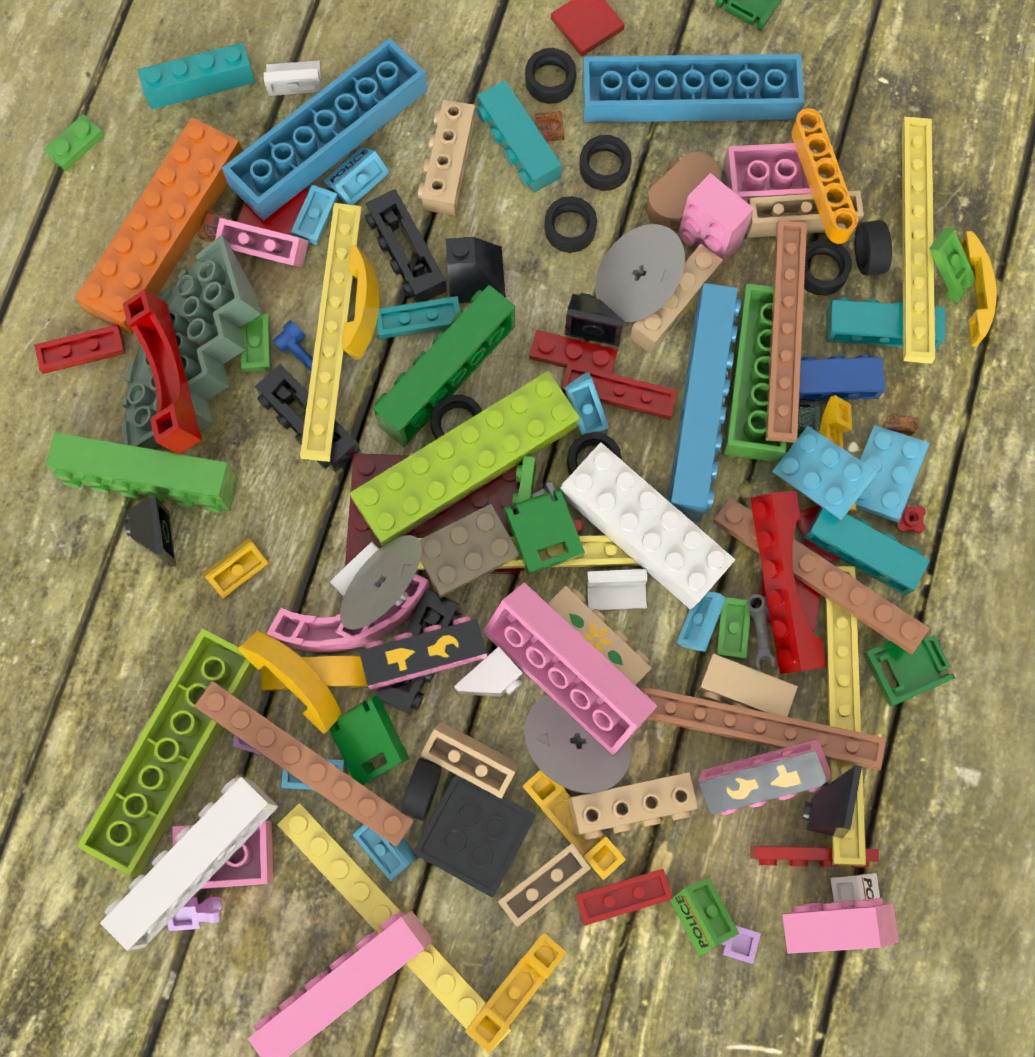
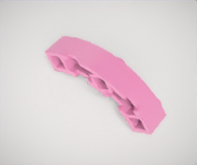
[267,574,431,653]

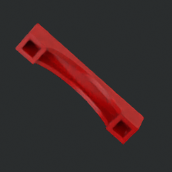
[123,289,202,454]
[750,491,826,674]

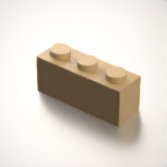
[697,654,798,717]
[421,721,520,799]
[498,843,591,927]

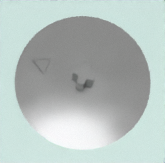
[595,224,685,322]
[340,535,421,629]
[525,695,631,793]

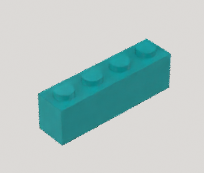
[137,42,255,110]
[476,80,562,193]
[826,298,945,349]
[803,507,930,596]

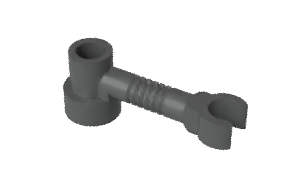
[747,594,777,672]

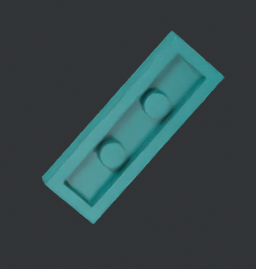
[377,296,460,339]

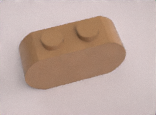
[646,152,721,230]

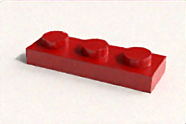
[34,324,126,374]
[529,330,618,374]
[575,869,673,926]

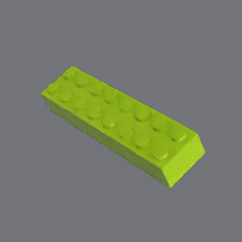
[350,371,580,546]
[76,628,256,876]

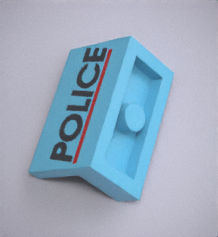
[322,147,390,205]

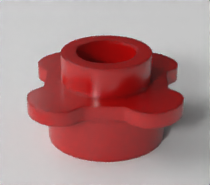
[896,505,926,534]

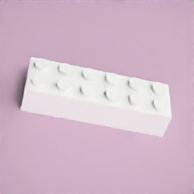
[560,443,735,610]
[100,777,279,951]

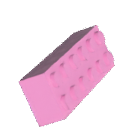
[482,583,657,755]
[248,911,434,1057]

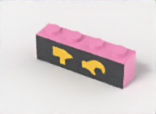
[359,617,487,690]
[698,739,831,815]

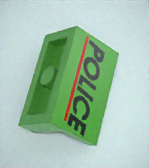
[670,877,739,957]

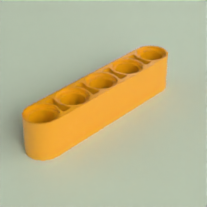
[791,108,858,244]

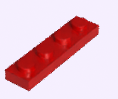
[561,363,678,420]
[750,846,879,868]

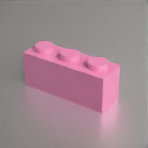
[215,218,309,268]

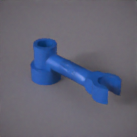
[273,319,313,371]

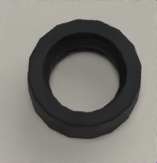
[525,48,576,104]
[579,135,632,191]
[544,196,597,253]
[854,220,892,276]
[804,239,852,296]
[431,394,482,439]
[567,432,622,475]
[401,758,442,821]

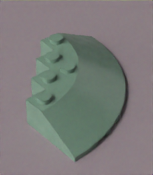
[121,235,262,449]

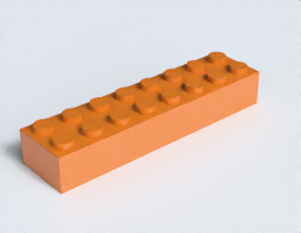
[75,117,243,335]

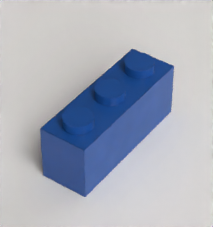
[799,354,886,401]

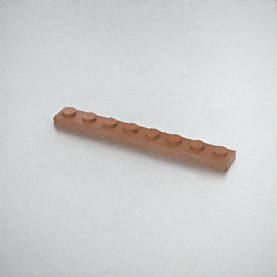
[766,220,807,443]
[713,497,930,655]
[194,681,414,847]
[643,687,886,770]

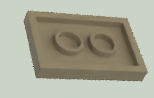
[419,504,519,598]

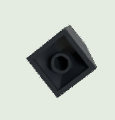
[446,237,506,303]
[565,293,624,346]
[125,496,176,567]
[802,765,862,839]

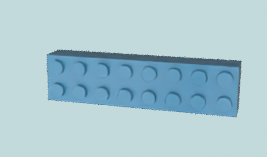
[222,37,427,221]
[582,54,805,122]
[668,283,741,522]

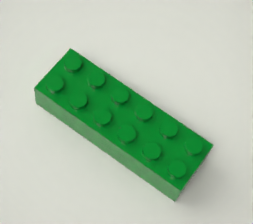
[374,285,515,448]

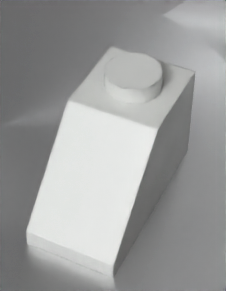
[454,646,523,697]

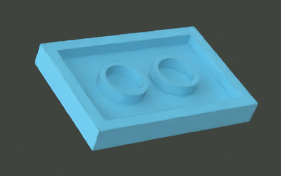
[856,425,930,523]
[772,426,878,520]

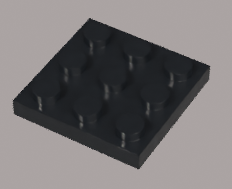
[412,774,536,898]

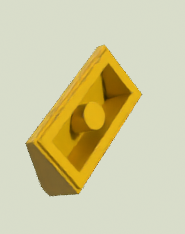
[203,538,269,599]

